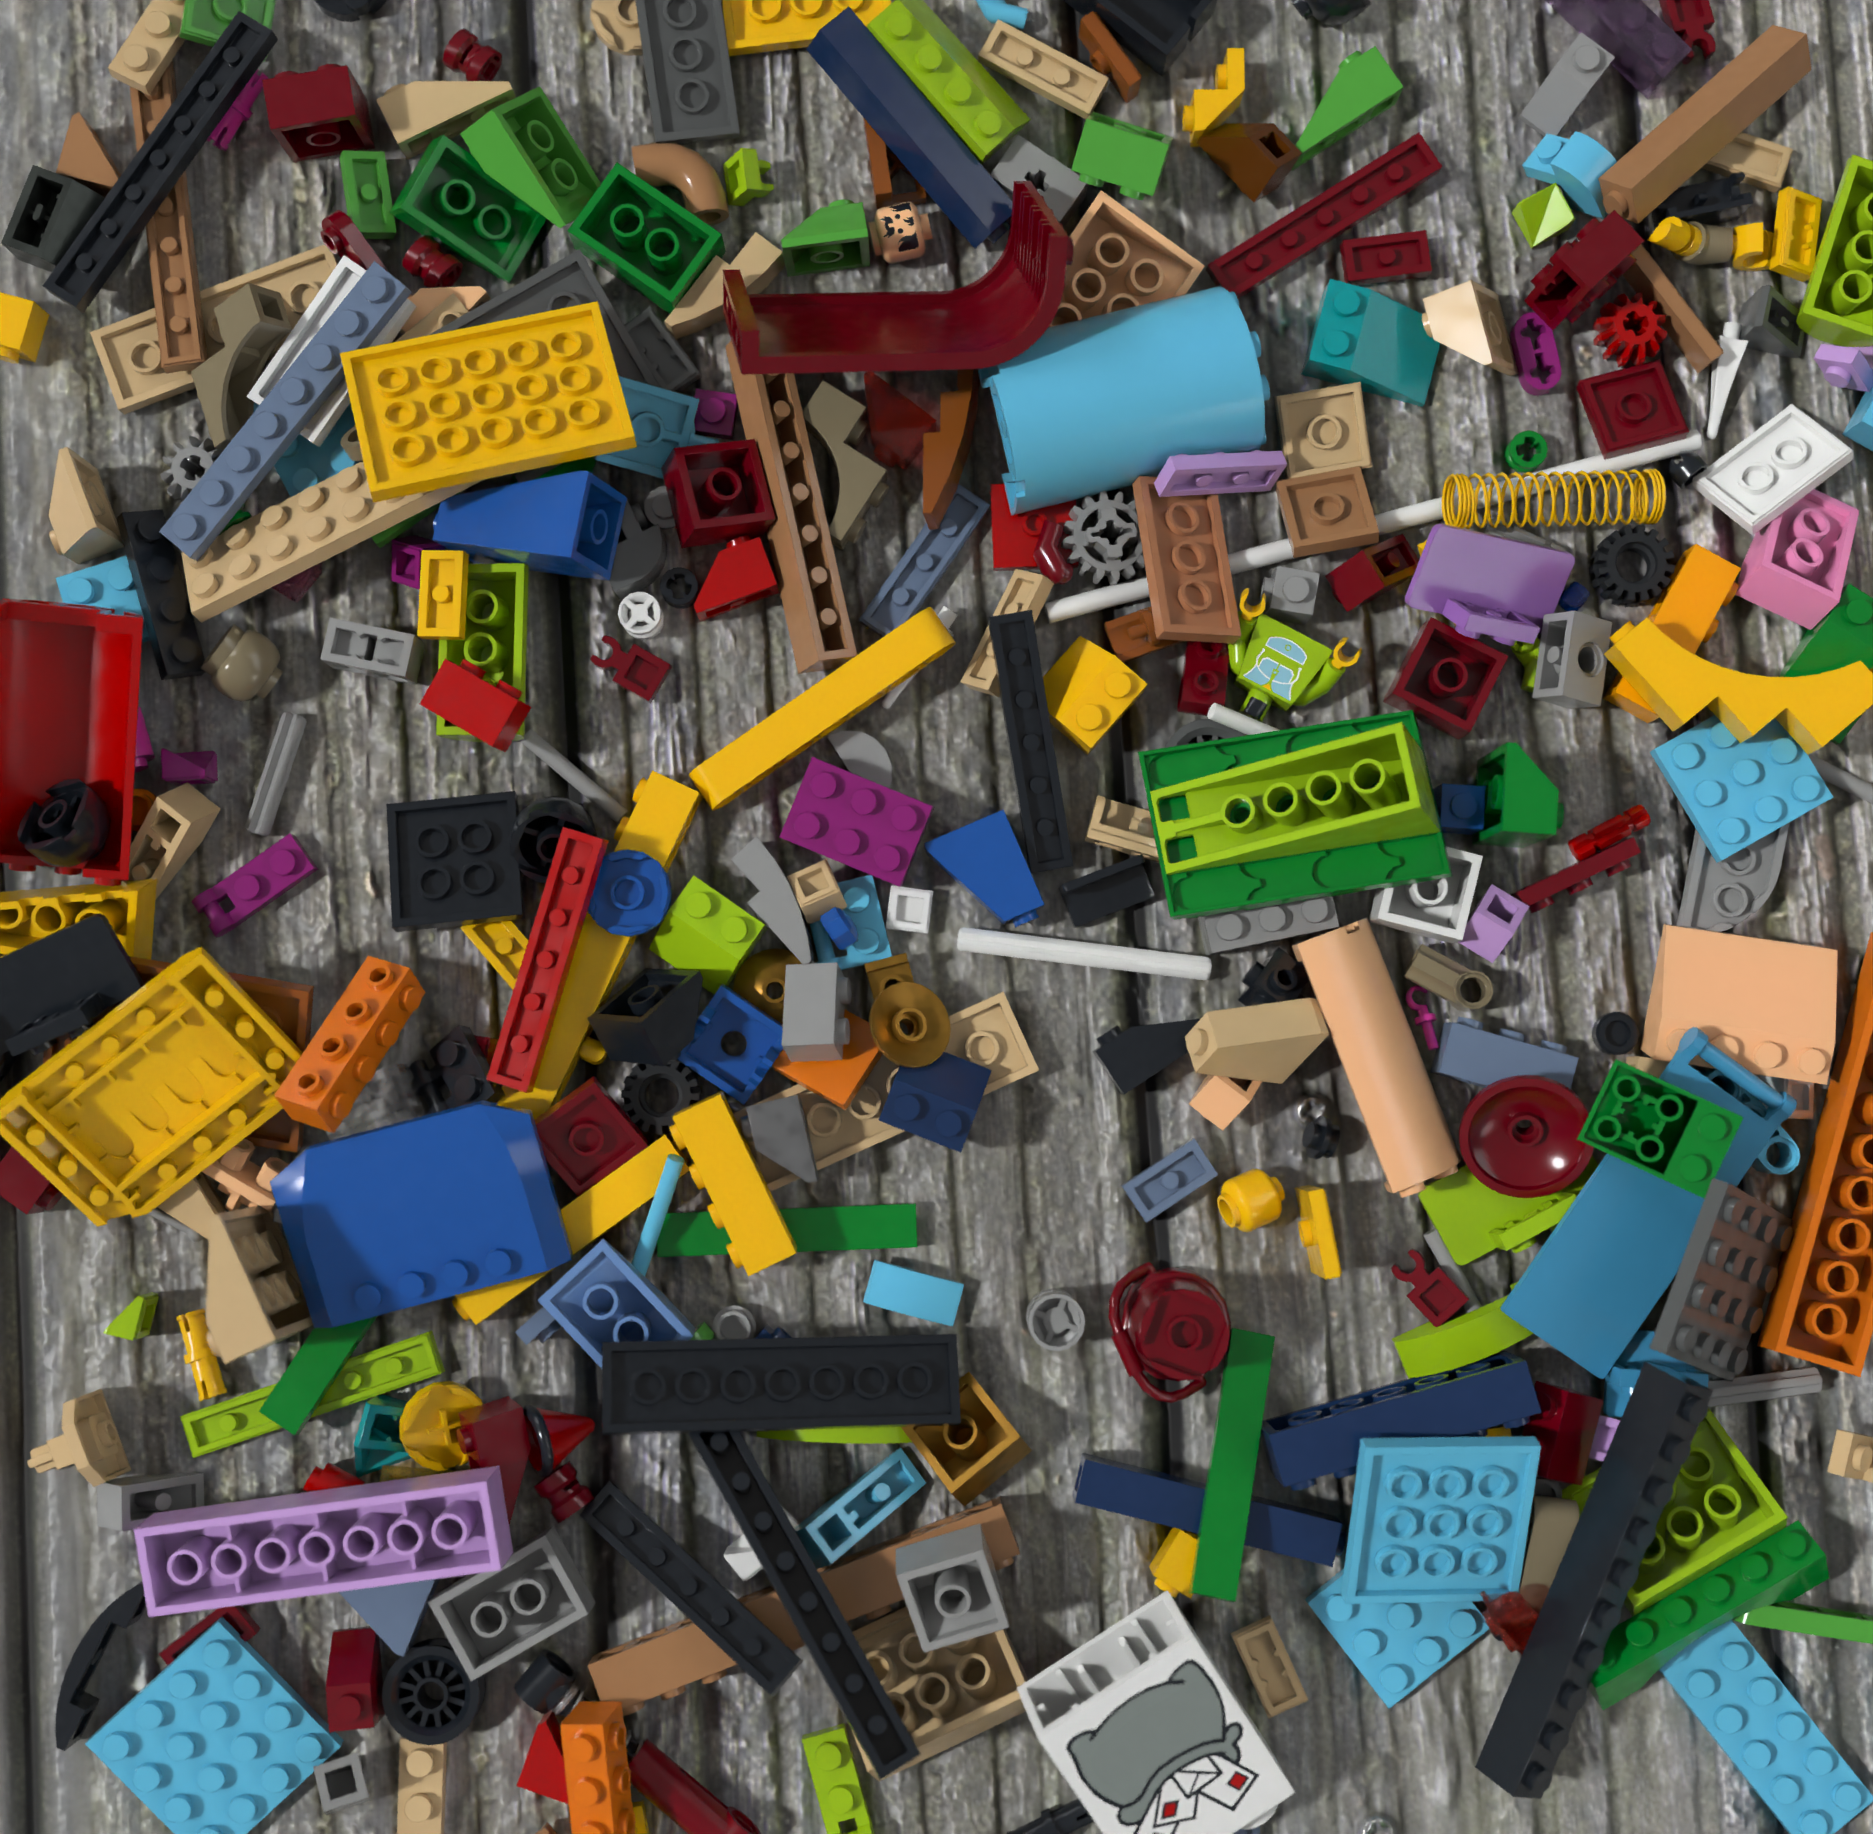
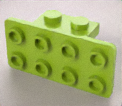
[1418,1155,1598,1265]

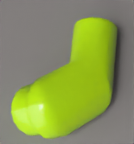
[1511,637,1540,692]

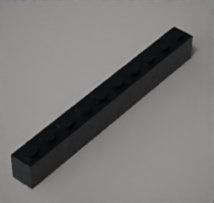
[1475,1362,1713,1799]
[687,1432,921,1779]

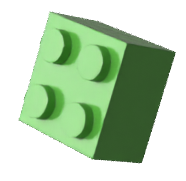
[1071,112,1173,200]

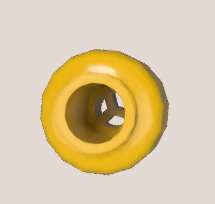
[1217,1168,1285,1232]

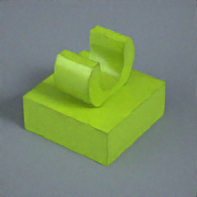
[723,148,774,206]

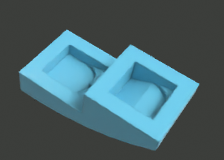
[863,1260,964,1327]

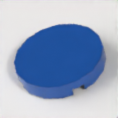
[587,849,672,937]

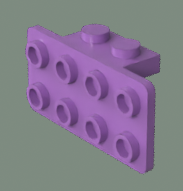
[1405,523,1575,646]

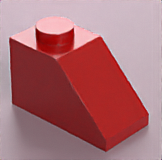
[693,535,780,622]

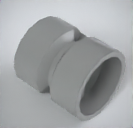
[1026,1288,1085,1351]

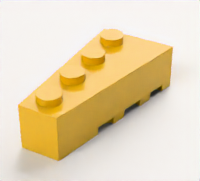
[0,878,157,960]

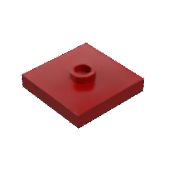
[990,484,1079,571]

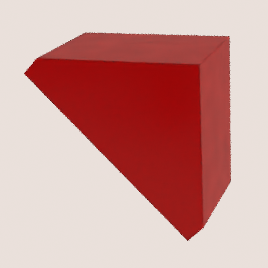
[517,1710,569,1804]

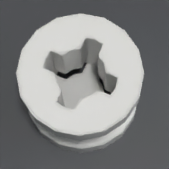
[618,591,665,640]

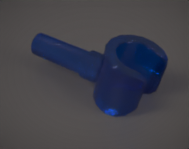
[1558,582,1590,612]

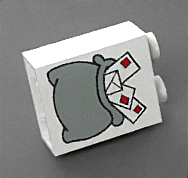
[1017,1590,1295,1834]

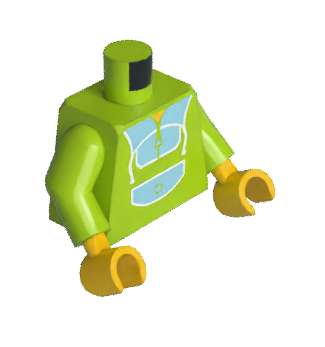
[1227,588,1362,722]

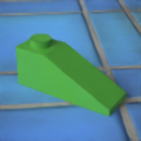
[1291,46,1404,171]

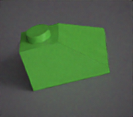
[781,200,870,277]

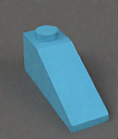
[794,1448,926,1569]

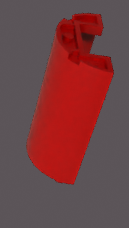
[0,598,143,886]

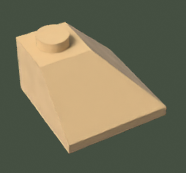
[1422,280,1518,376]
[48,447,124,564]

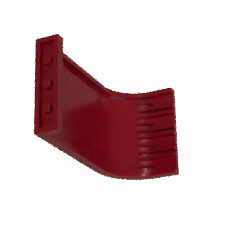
[723,181,1074,375]

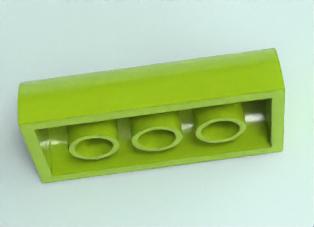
[1796,155,1873,347]
[436,563,529,742]

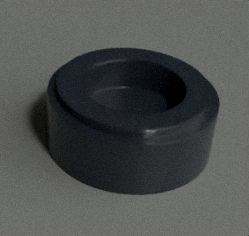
[1592,1012,1639,1055]

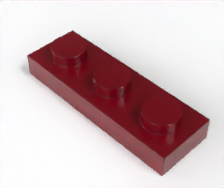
[1510,837,1641,914]

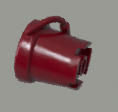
[1109,1262,1231,1403]

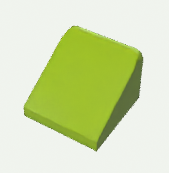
[104,1292,159,1341]

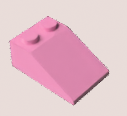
[1735,489,1860,630]

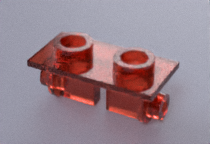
[1480,1591,1539,1655]

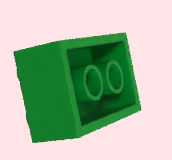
[567,163,726,314]

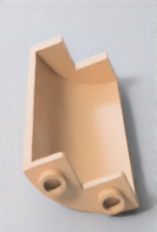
[1292,918,1461,1197]

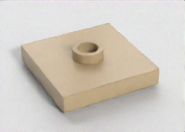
[1274,382,1372,479]

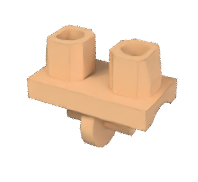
[202,1138,289,1212]

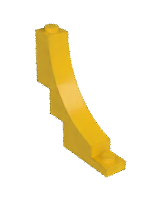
[1604,617,1873,755]

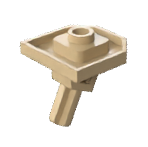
[27,1389,131,1487]

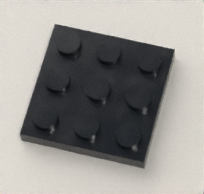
[386,791,525,932]

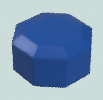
[820,907,858,950]

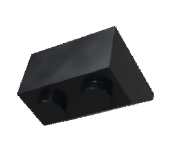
[587,968,703,1066]

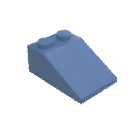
[538,1238,696,1369]

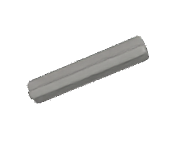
[245,712,307,836]
[1708,1367,1823,1408]

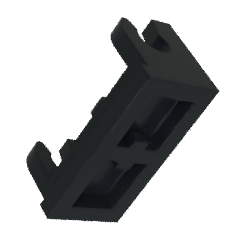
[1651,172,1753,229]

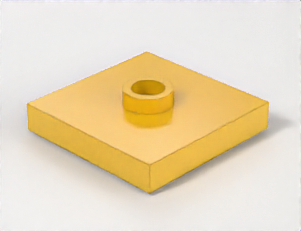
[1295,1185,1342,1280]

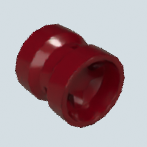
[442,28,502,81]
[402,235,463,288]
[534,1461,594,1523]

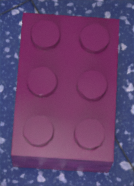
[780,757,935,887]

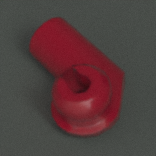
[1033,520,1073,584]

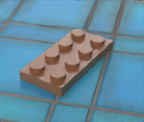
[1132,476,1241,644]

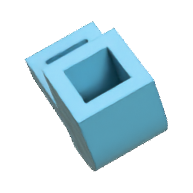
[1522,131,1617,219]

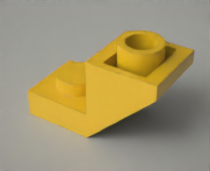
[1182,48,1245,147]

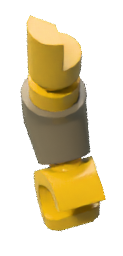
[1648,216,1774,271]

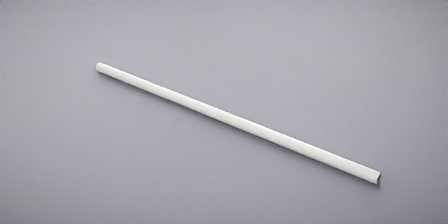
[1044,429,1702,624]

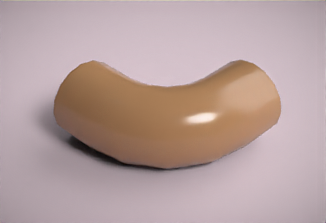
[631,143,729,226]

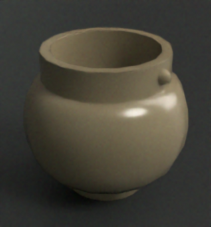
[201,624,283,702]

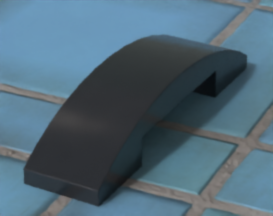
[55,1582,146,1751]

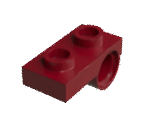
[1177,641,1229,716]

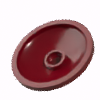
[1459,1075,1594,1198]

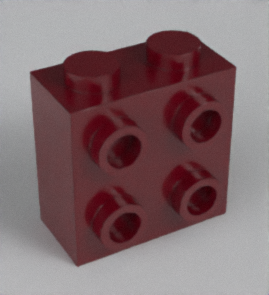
[1524,210,1644,330]

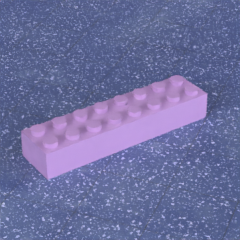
[134,1466,513,1617]

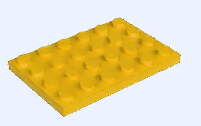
[340,301,637,503]

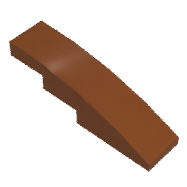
[923,369,980,530]

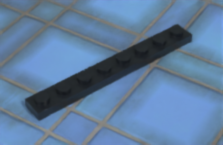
[43,11,278,313]

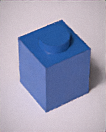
[1433,783,1486,835]

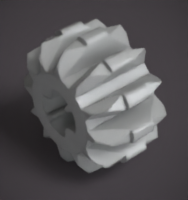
[160,436,223,503]

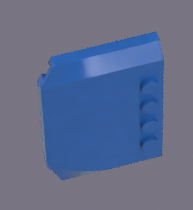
[270,1100,573,1328]

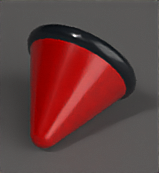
[523,1405,595,1478]

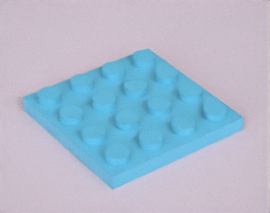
[1341,1436,1541,1604]
[85,1616,343,1834]

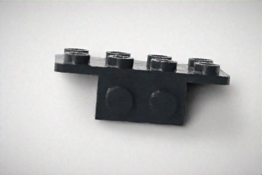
[0,914,144,1057]

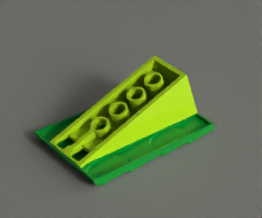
[1138,710,1453,920]

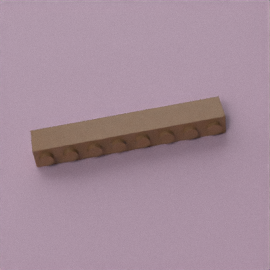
[725,341,857,674]

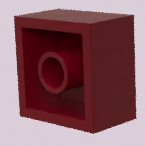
[262,64,375,163]
[661,439,775,548]
[1383,617,1508,740]

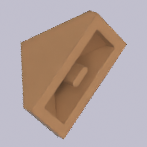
[56,112,121,197]

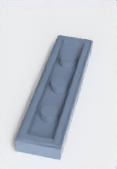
[859,484,990,637]

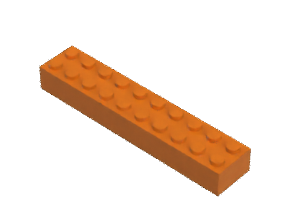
[1757,932,1873,1377]

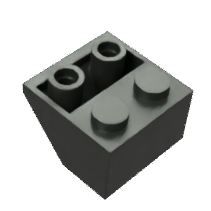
[1,165,105,272]

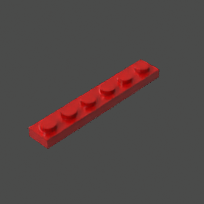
[486,827,609,1093]

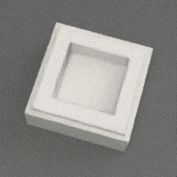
[886,886,933,934]

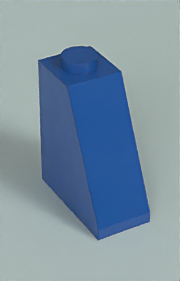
[924,810,1045,928]

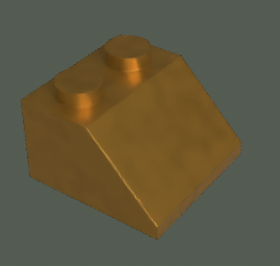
[901,1371,1032,1507]

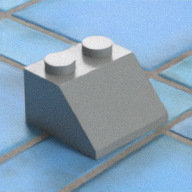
[896,1523,1009,1653]

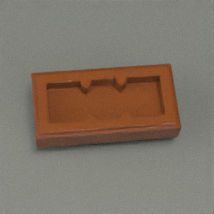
[1078,11,1142,103]

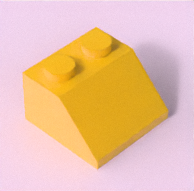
[1043,636,1148,755]

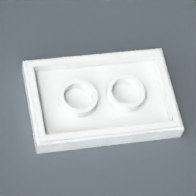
[1693,404,1853,536]

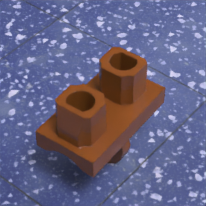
[1104,606,1185,663]

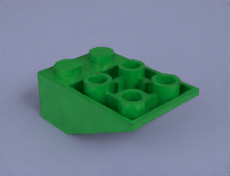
[1577,1059,1744,1199]

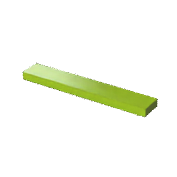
[180,1330,445,1458]

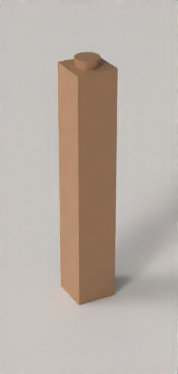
[1599,25,1812,223]

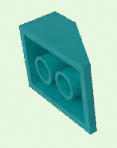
[1301,279,1440,407]

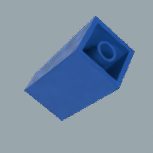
[432,471,627,581]

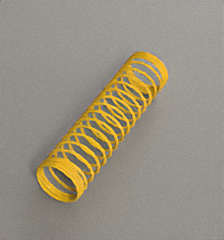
[1442,469,1666,529]

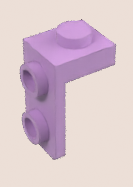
[1814,344,1873,392]

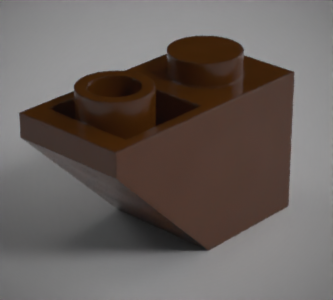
[1197,123,1302,202]

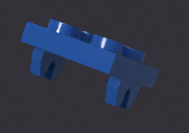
[677,984,783,1105]

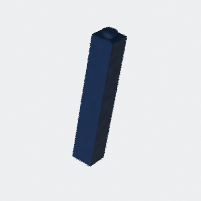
[806,6,1013,249]
[1072,1453,1346,1567]

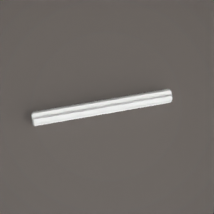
[957,927,1212,980]

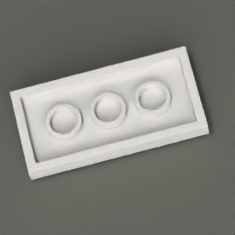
[247,255,417,447]

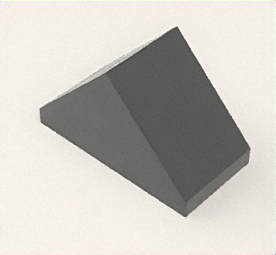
[1738,285,1805,358]

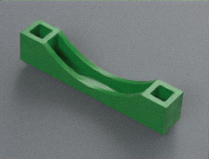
[1588,1520,1829,1710]

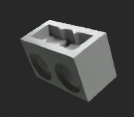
[320,618,425,685]

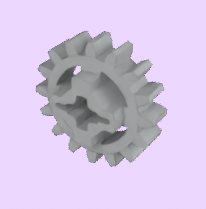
[1061,491,1145,586]

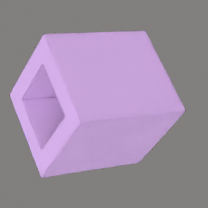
[1458,884,1529,963]

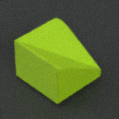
[1512,183,1575,249]

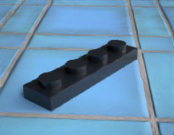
[116,509,205,680]

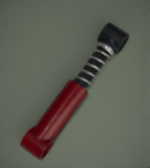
[514,1649,761,1834]

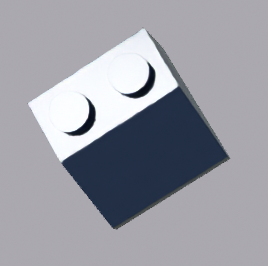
[878,1052,992,1153]

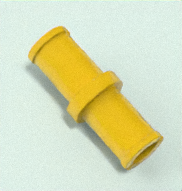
[176,1308,228,1401]

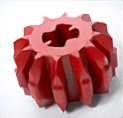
[1592,293,1668,367]

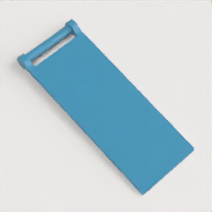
[1501,1027,1797,1379]

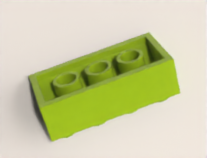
[867,0,1031,165]

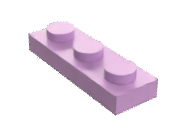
[1154,450,1287,497]

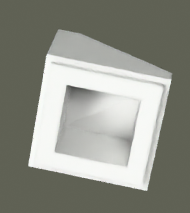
[724,1535,762,1581]

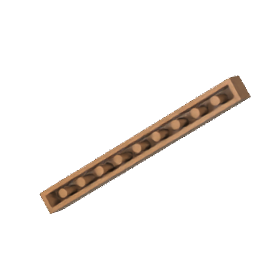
[587,1496,1020,1716]

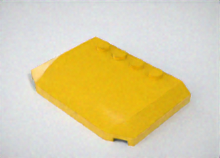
[0,947,303,1227]

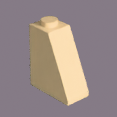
[1185,998,1329,1084]

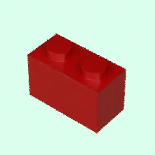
[420,658,532,752]

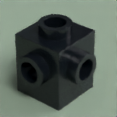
[1238,947,1309,1006]

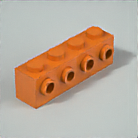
[274,955,426,1133]
[560,1701,635,1834]

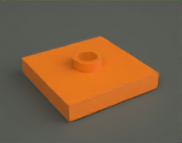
[772,1009,882,1110]

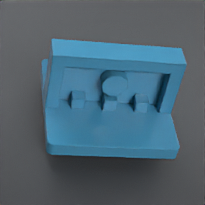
[1604,1330,1709,1417]

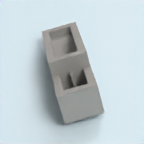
[731,836,815,964]

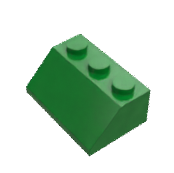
[1472,742,1564,848]

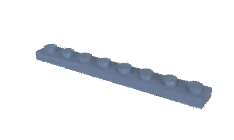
[159,261,412,561]

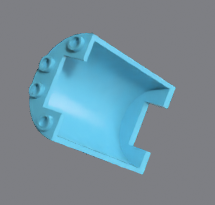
[977,286,1270,516]

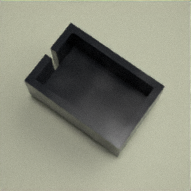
[1064,0,1217,77]

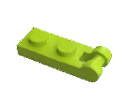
[802,1723,875,1834]

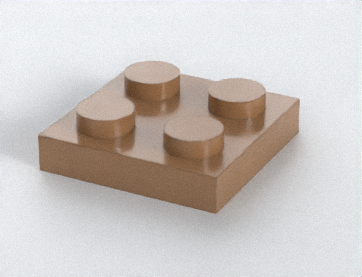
[1276,466,1379,558]

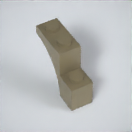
[191,283,292,450]
[803,380,890,550]

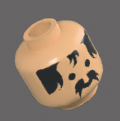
[869,202,933,264]

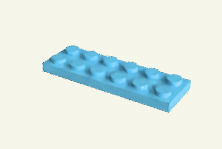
[1659,1620,1873,1834]

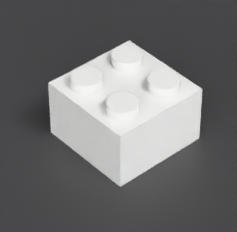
[1368,847,1483,943]

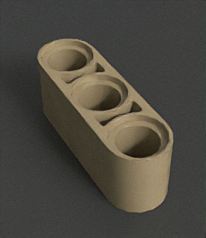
[1508,1495,1579,1617]

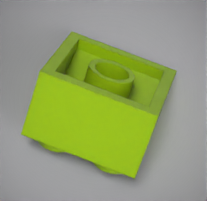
[649,875,768,995]

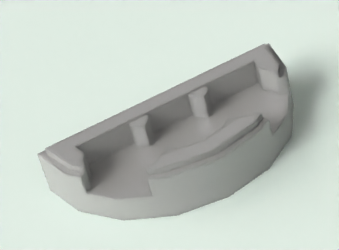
[828,731,893,788]

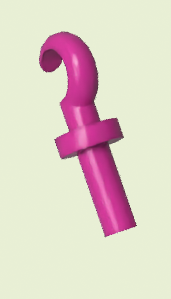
[1406,985,1439,1051]

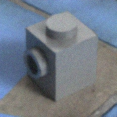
[1260,566,1320,625]

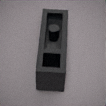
[1092,1019,1200,1095]

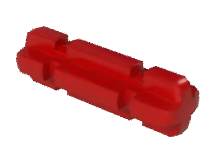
[1568,805,1651,860]

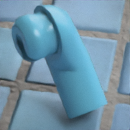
[976,0,1028,30]

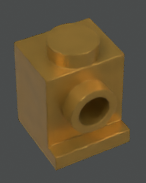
[864,953,914,1001]

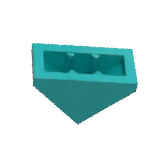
[354,1394,411,1478]

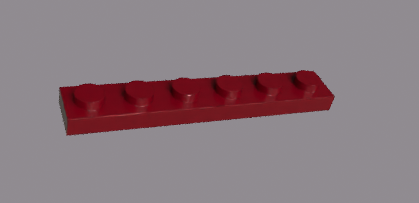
[1206,132,1442,299]

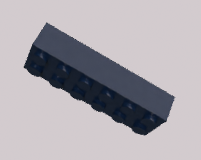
[1260,1350,1542,1490]

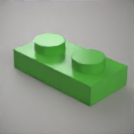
[339,150,396,239]

